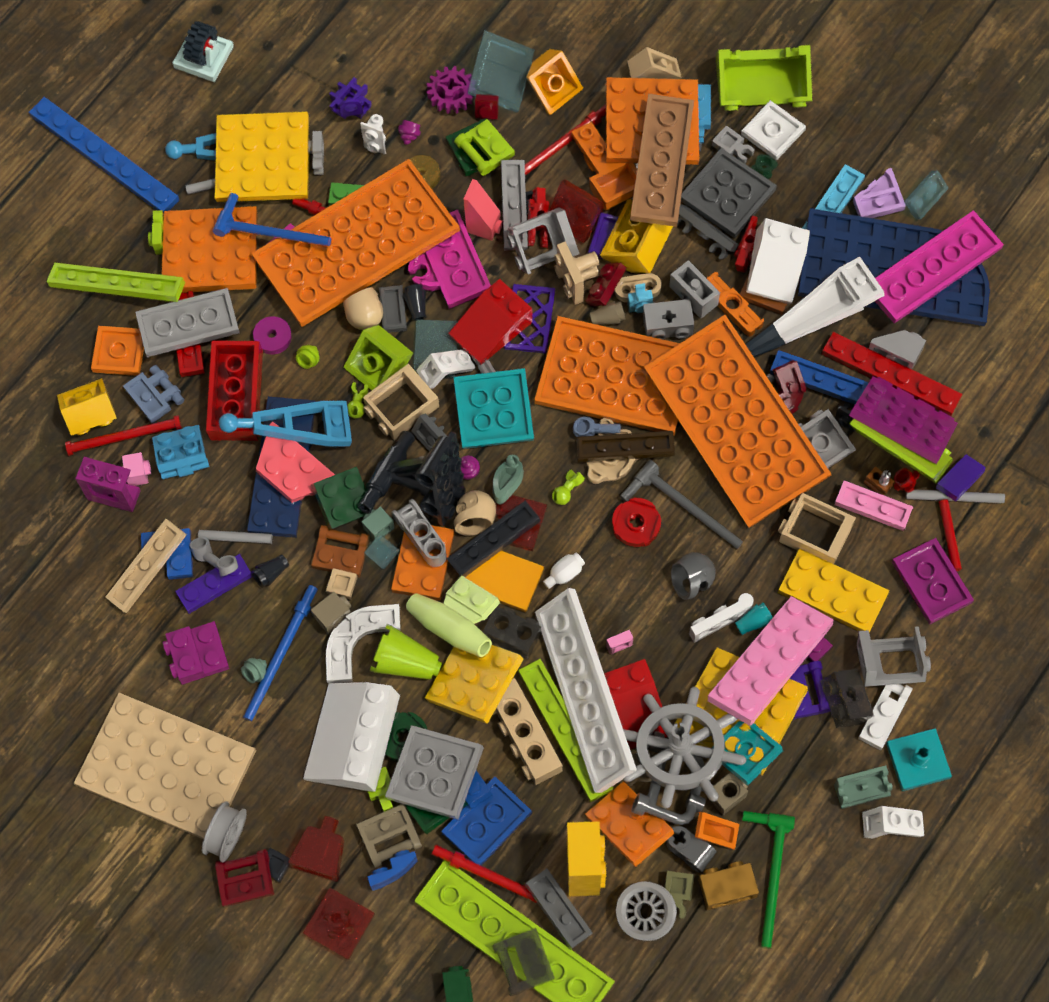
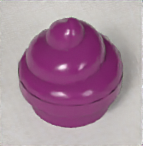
[398,120,421,145]
[461,455,480,480]

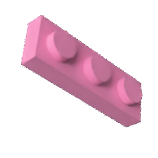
[835,481,913,531]

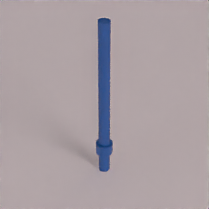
[243,585,318,721]

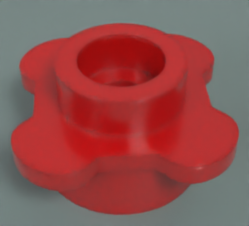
[894,468,920,493]

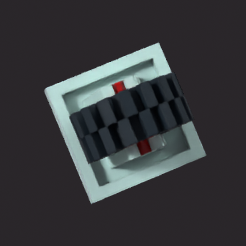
[173,21,234,82]

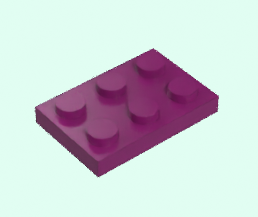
[892,538,974,625]

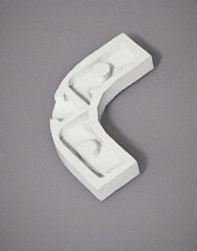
[326,604,401,683]

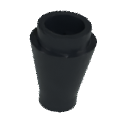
[403,284,426,321]
[251,554,289,588]

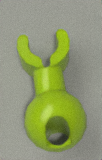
[347,382,368,419]
[552,470,585,505]

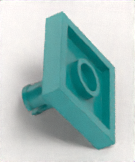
[712,721,783,786]
[886,728,952,791]

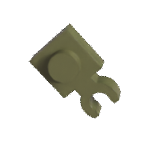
[665,871,694,919]

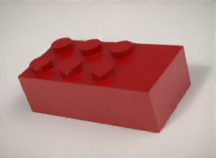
[206,341,263,441]

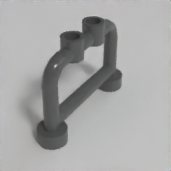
[631,731,710,825]

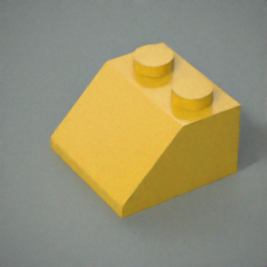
[57,378,117,435]

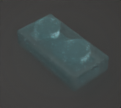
[904,170,949,219]

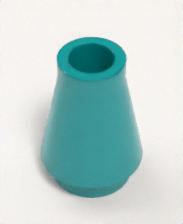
[735,603,773,635]

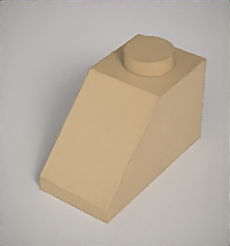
[627,47,682,79]

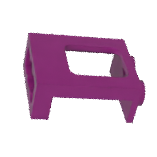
[75,457,141,512]

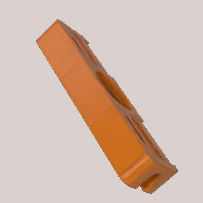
[706,272,764,337]

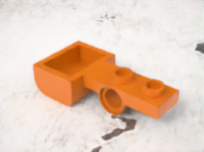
[571,122,637,210]

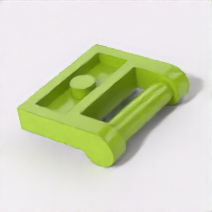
[454,119,515,176]

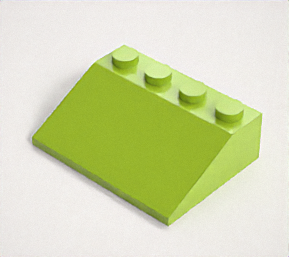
[850,419,953,484]

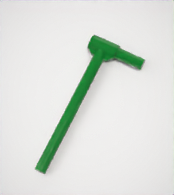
[742,811,795,949]

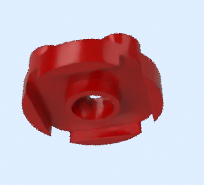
[612,498,661,547]

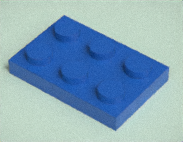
[441,777,532,866]

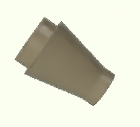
[590,301,626,325]

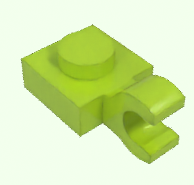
[368,767,393,812]

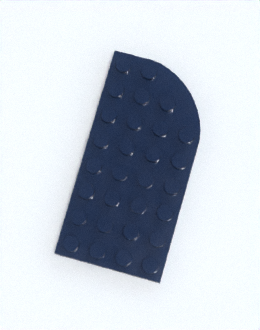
[798,208,990,326]

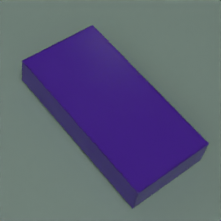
[588,212,619,260]
[936,454,986,502]

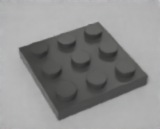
[681,148,777,238]

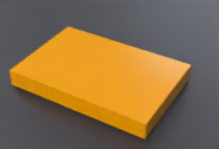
[465,551,544,613]

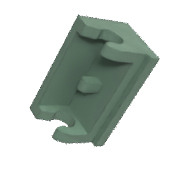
[834,765,892,809]

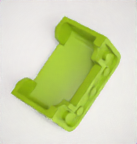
[715,45,812,111]

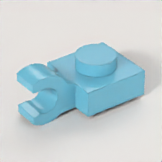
[627,283,653,313]

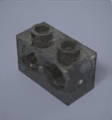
[483,606,541,659]

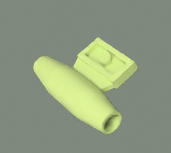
[406,576,500,657]

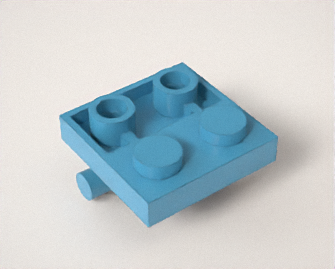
[152,425,210,479]

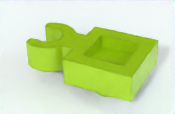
[148,210,164,255]

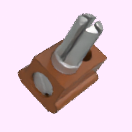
[863,466,894,496]

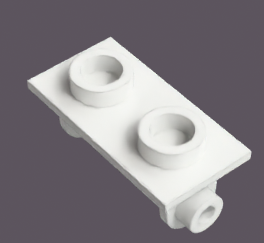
[361,114,386,154]

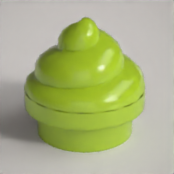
[296,345,320,369]

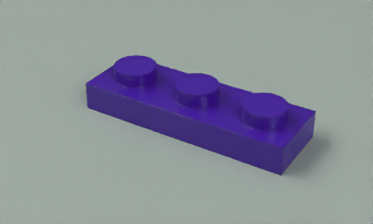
[175,554,253,614]

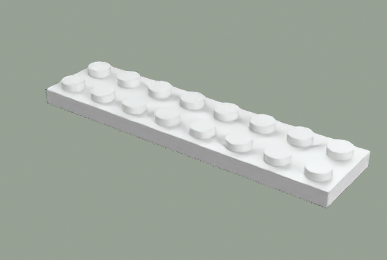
[535,588,637,793]

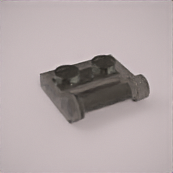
[492,928,555,996]

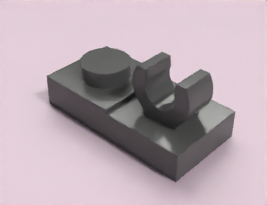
[412,413,448,451]

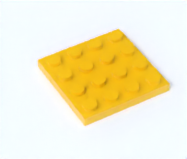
[215,112,309,202]
[675,648,808,776]

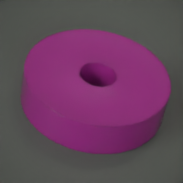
[253,316,292,355]

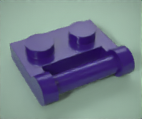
[789,661,834,719]

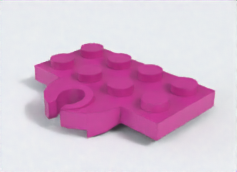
[408,209,491,309]

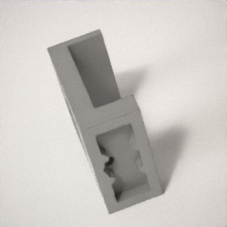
[507,208,579,274]
[857,627,931,686]

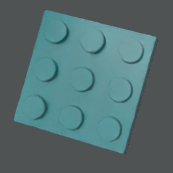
[454,368,534,449]

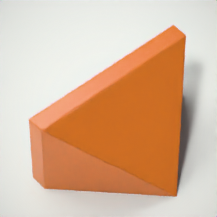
[695,812,739,849]

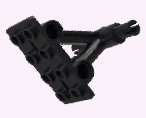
[357,431,466,526]

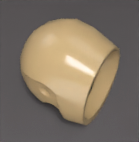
[343,287,383,330]
[454,490,496,536]

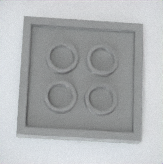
[385,725,484,820]

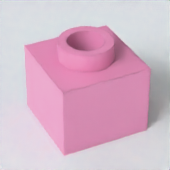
[122,452,151,486]

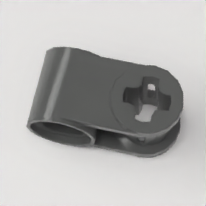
[666,826,716,873]

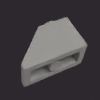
[869,330,926,369]

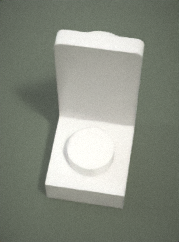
[416,349,475,389]
[862,806,924,839]

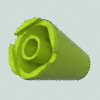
[369,624,442,680]

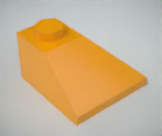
[526,49,584,115]

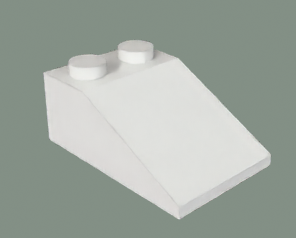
[746,218,810,304]

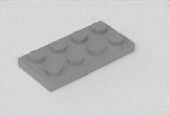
[136,288,240,357]

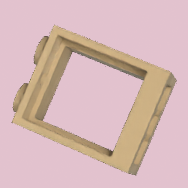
[363,364,439,441]
[778,493,856,564]

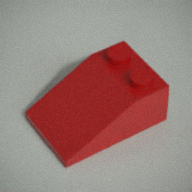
[448,279,532,365]
[604,659,668,751]

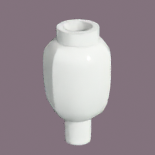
[543,552,585,589]

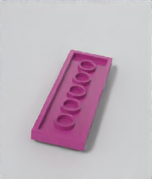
[875,210,1004,324]

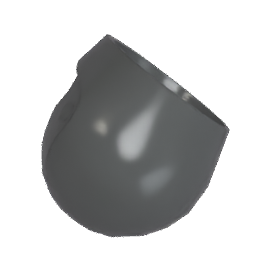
[671,552,716,600]

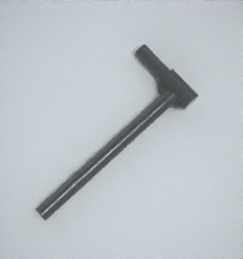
[620,460,743,549]

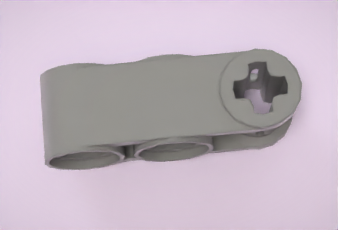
[391,499,447,567]

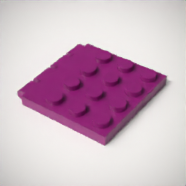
[849,376,958,464]

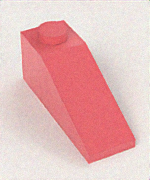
[464,179,503,241]

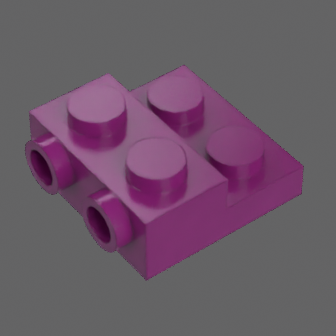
[163,621,230,685]

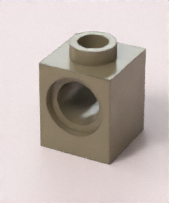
[311,592,352,635]
[707,772,748,816]

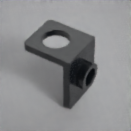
[835,402,855,432]

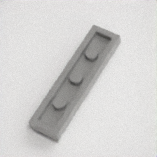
[501,160,528,251]

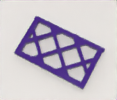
[505,284,555,354]

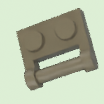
[356,804,422,868]

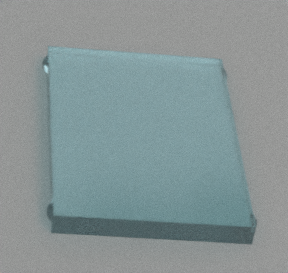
[414,320,458,379]

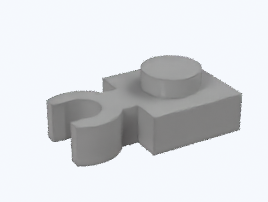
[712,125,754,164]
[308,131,324,175]

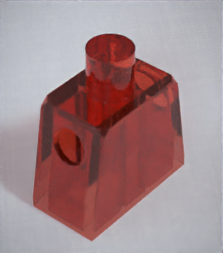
[288,816,345,882]

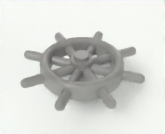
[623,687,746,809]

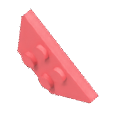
[256,421,335,503]

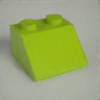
[344,325,413,390]

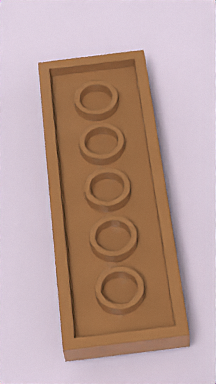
[630,94,694,227]

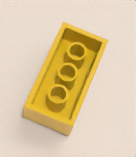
[567,822,606,896]

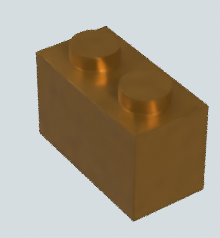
[698,861,759,911]

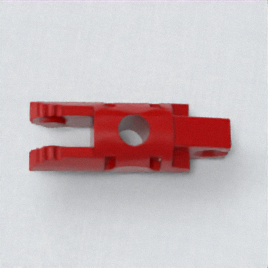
[527,187,549,248]
[735,215,758,273]

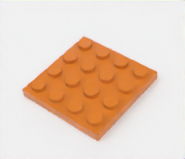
[606,77,699,165]
[162,206,257,293]

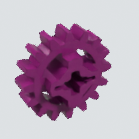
[427,66,476,114]

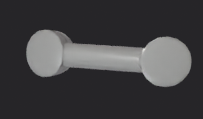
[190,537,238,576]

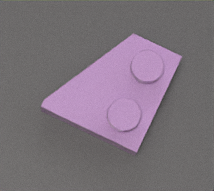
[853,168,906,218]

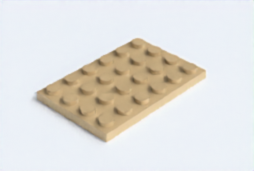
[74,693,256,839]

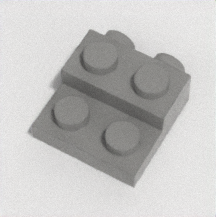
[799,409,856,468]

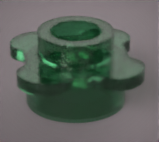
[751,154,778,179]

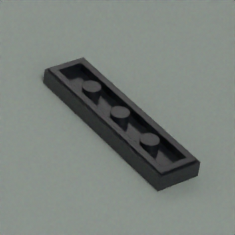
[447,500,541,577]

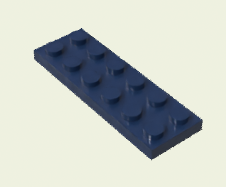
[247,396,315,538]

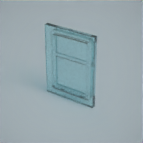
[467,30,534,113]

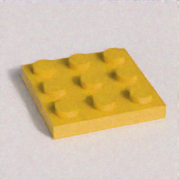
[425,645,523,724]

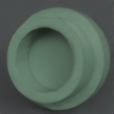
[241,658,267,683]

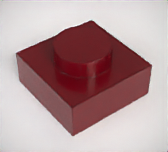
[475,94,499,120]

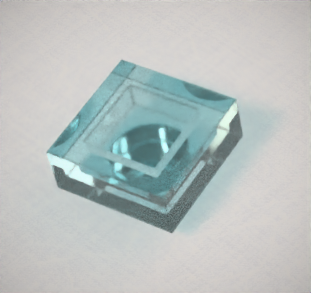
[364,534,400,569]

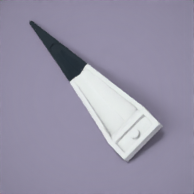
[745,257,884,357]

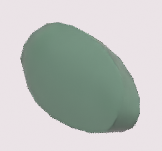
[493,455,524,505]

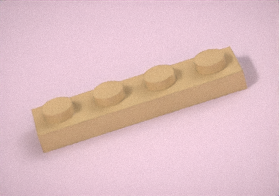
[106,519,187,613]

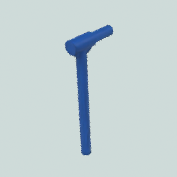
[213,193,331,246]

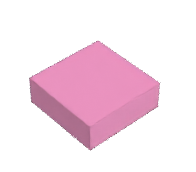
[606,630,633,655]

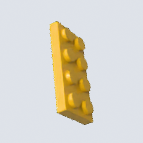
[778,548,890,633]

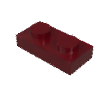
[585,262,626,307]

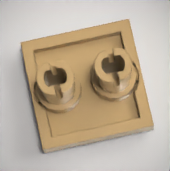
[554,241,599,305]

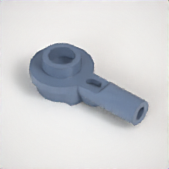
[573,417,621,437]

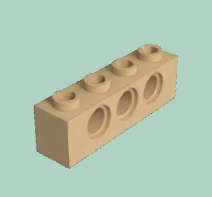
[493,678,562,785]

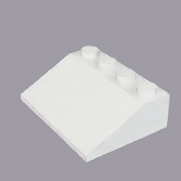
[303,682,400,792]

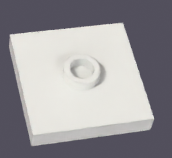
[741,100,806,161]

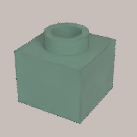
[362,506,395,543]

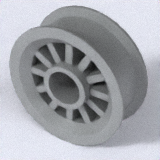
[202,801,247,862]
[616,882,676,941]

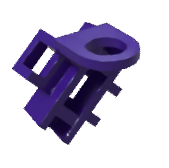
[329,77,371,119]

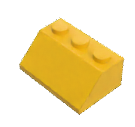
[600,200,673,274]

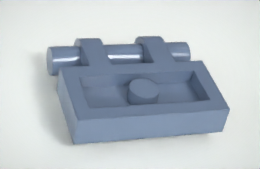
[123,365,185,423]

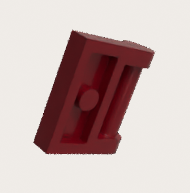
[215,849,274,907]

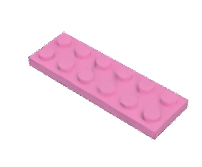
[708,596,833,726]

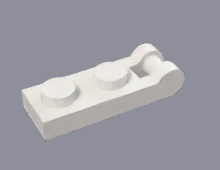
[689,593,753,643]
[858,684,913,750]

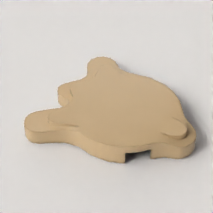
[586,418,641,484]

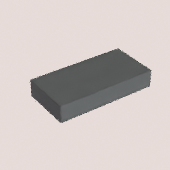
[379,285,407,333]

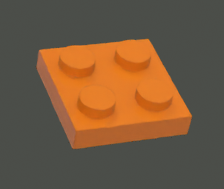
[91,326,144,376]

